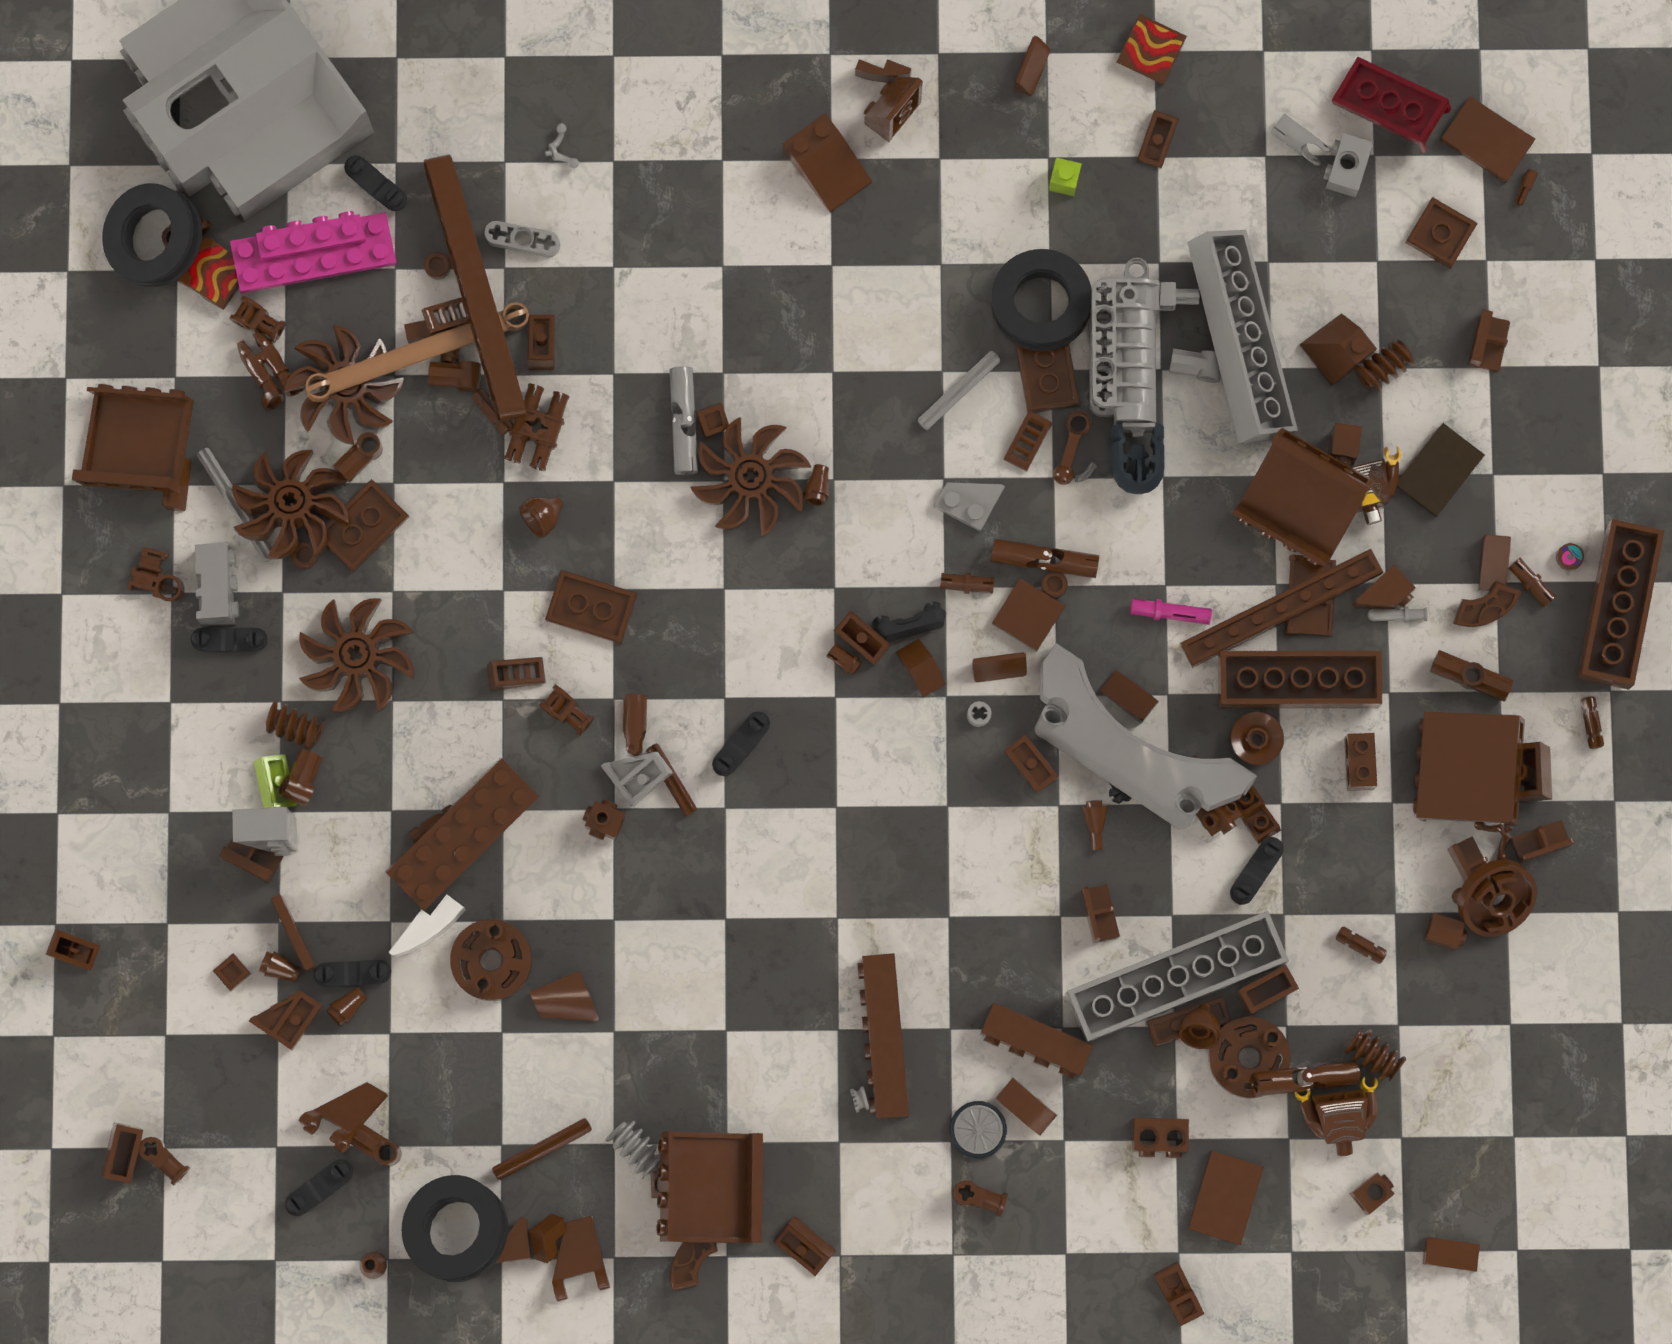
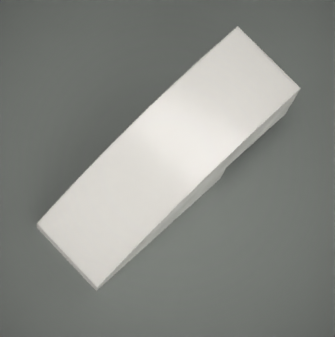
[389,894,466,958]

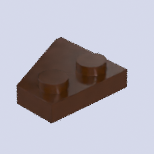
[249,990,323,1051]

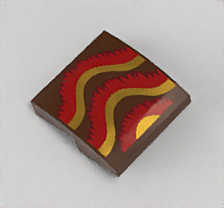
[1116,14,1187,85]
[177,236,239,310]

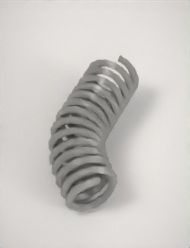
[1074,462,1096,482]

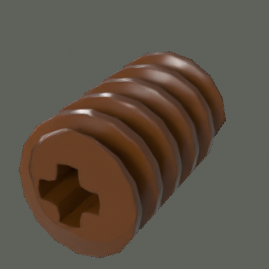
[1355,339,1415,391]
[266,700,325,750]
[1344,1026,1406,1081]

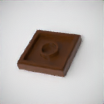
[1405,197,1478,269]
[992,578,1065,652]

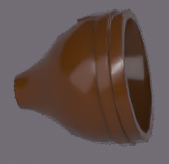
[519,497,563,538]
[1179,1004,1220,1049]

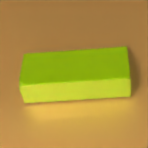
[254,754,297,808]

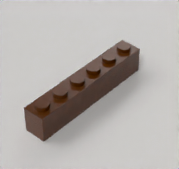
[857,953,909,1120]

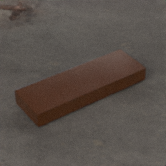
[271,894,316,972]
[1146,996,1231,1047]

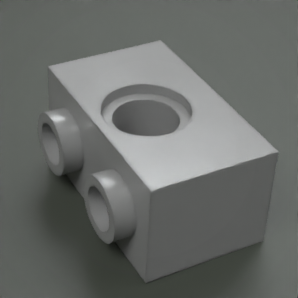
[1323,133,1373,197]

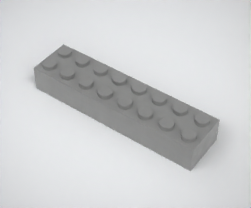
[1187,230,1298,444]
[1066,911,1289,1043]

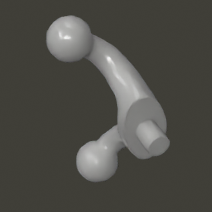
[544,123,579,168]

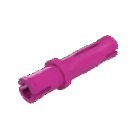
[1130,598,1212,625]

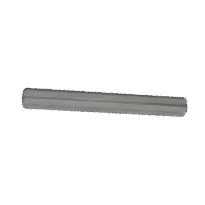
[197,447,272,562]

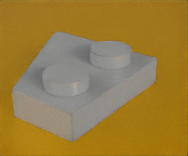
[934,482,1005,532]
[601,752,673,806]

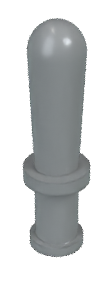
[1367,607,1428,623]

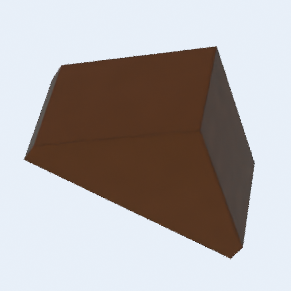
[896,638,946,698]
[46,929,100,971]
[494,1216,532,1264]

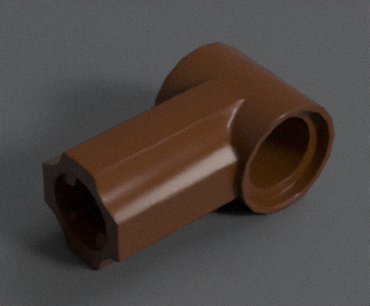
[428,361,482,392]
[333,432,383,483]
[279,749,322,807]
[350,1124,402,1166]

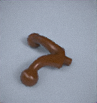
[1474,822,1512,860]

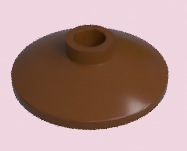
[1230,712,1284,765]

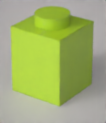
[1049,158,1082,197]

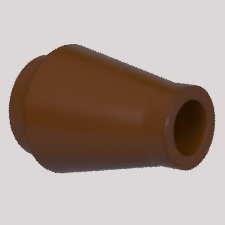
[803,464,829,506]
[259,951,301,982]
[326,987,367,1026]
[360,1252,387,1279]

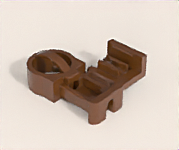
[127,547,185,602]

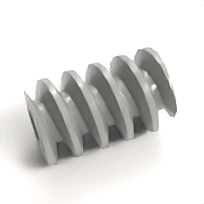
[605,1120,661,1180]

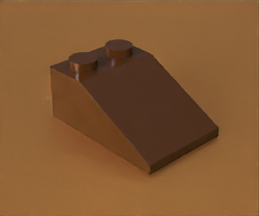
[864,77,923,142]
[783,113,872,213]
[1519,742,1552,802]

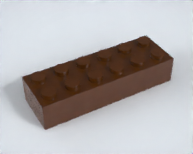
[1576,519,1665,690]
[1218,651,1382,709]
[385,758,540,910]

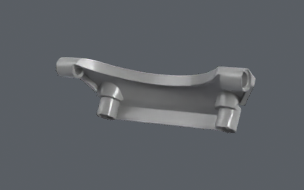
[1035,643,1257,829]

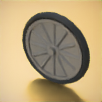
[950,1101,1007,1158]

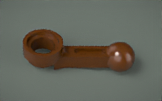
[1053,410,1093,485]

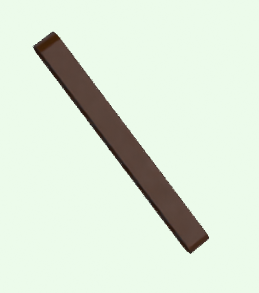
[424,154,526,422]

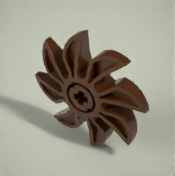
[283,325,404,445]
[690,417,811,537]
[232,450,349,560]
[299,598,414,713]

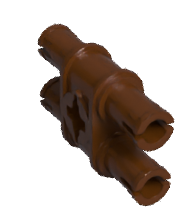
[504,383,570,471]

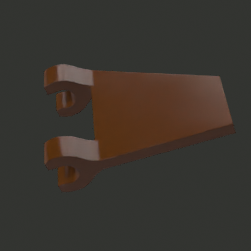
[299,1082,388,1153]
[552,1216,610,1302]

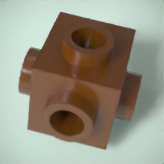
[583,799,626,841]
[1196,801,1242,836]

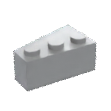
[232,807,297,856]

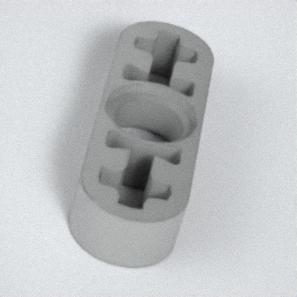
[484,221,560,257]

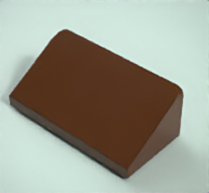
[1014,35,1050,96]
[162,458,191,512]
[834,610,891,665]
[972,652,1027,682]
[774,1217,836,1276]

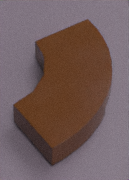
[1453,582,1521,627]
[670,1242,718,1291]

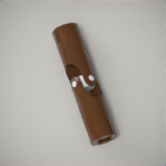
[991,538,1099,578]
[1250,1061,1360,1097]

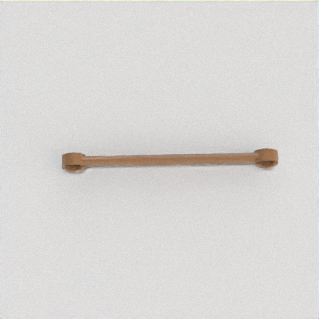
[305,302,529,402]

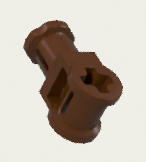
[229,296,286,343]
[538,684,595,736]
[139,1137,190,1186]
[952,1180,1008,1217]

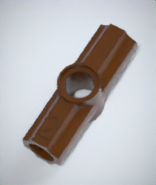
[1430,650,1514,702]

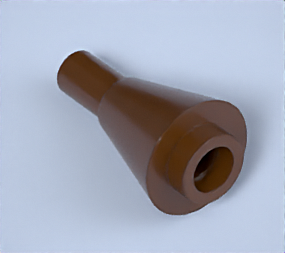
[1081,800,1108,850]

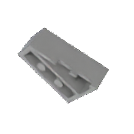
[195,542,239,627]

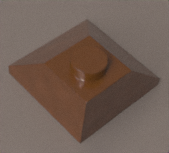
[1300,313,1377,386]

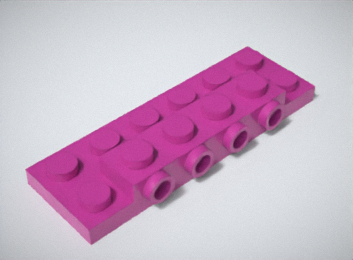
[230,211,396,294]

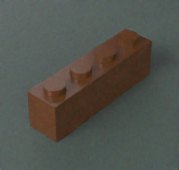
[980,1003,1093,1079]

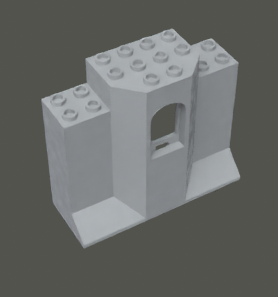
[119,0,374,221]

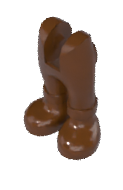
[237,331,305,411]

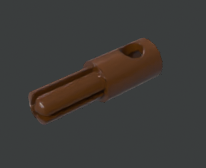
[1514,169,1538,206]

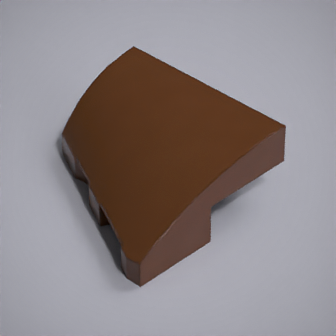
[529,971,600,1022]

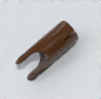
[623,694,647,756]

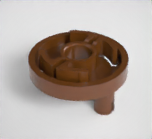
[1451,859,1537,937]
[450,919,532,1001]
[1208,1016,1291,1099]

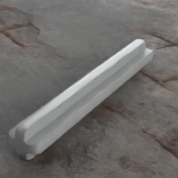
[918,351,1000,430]

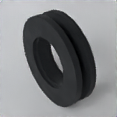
[102,183,202,287]
[991,249,1092,351]
[401,1175,508,1282]

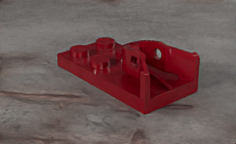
[1332,57,1451,153]

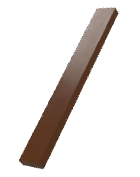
[1180,549,1383,668]

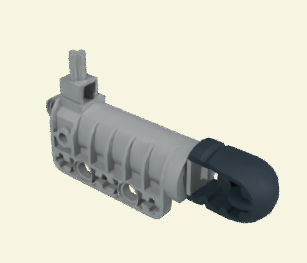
[1089,258,1199,494]

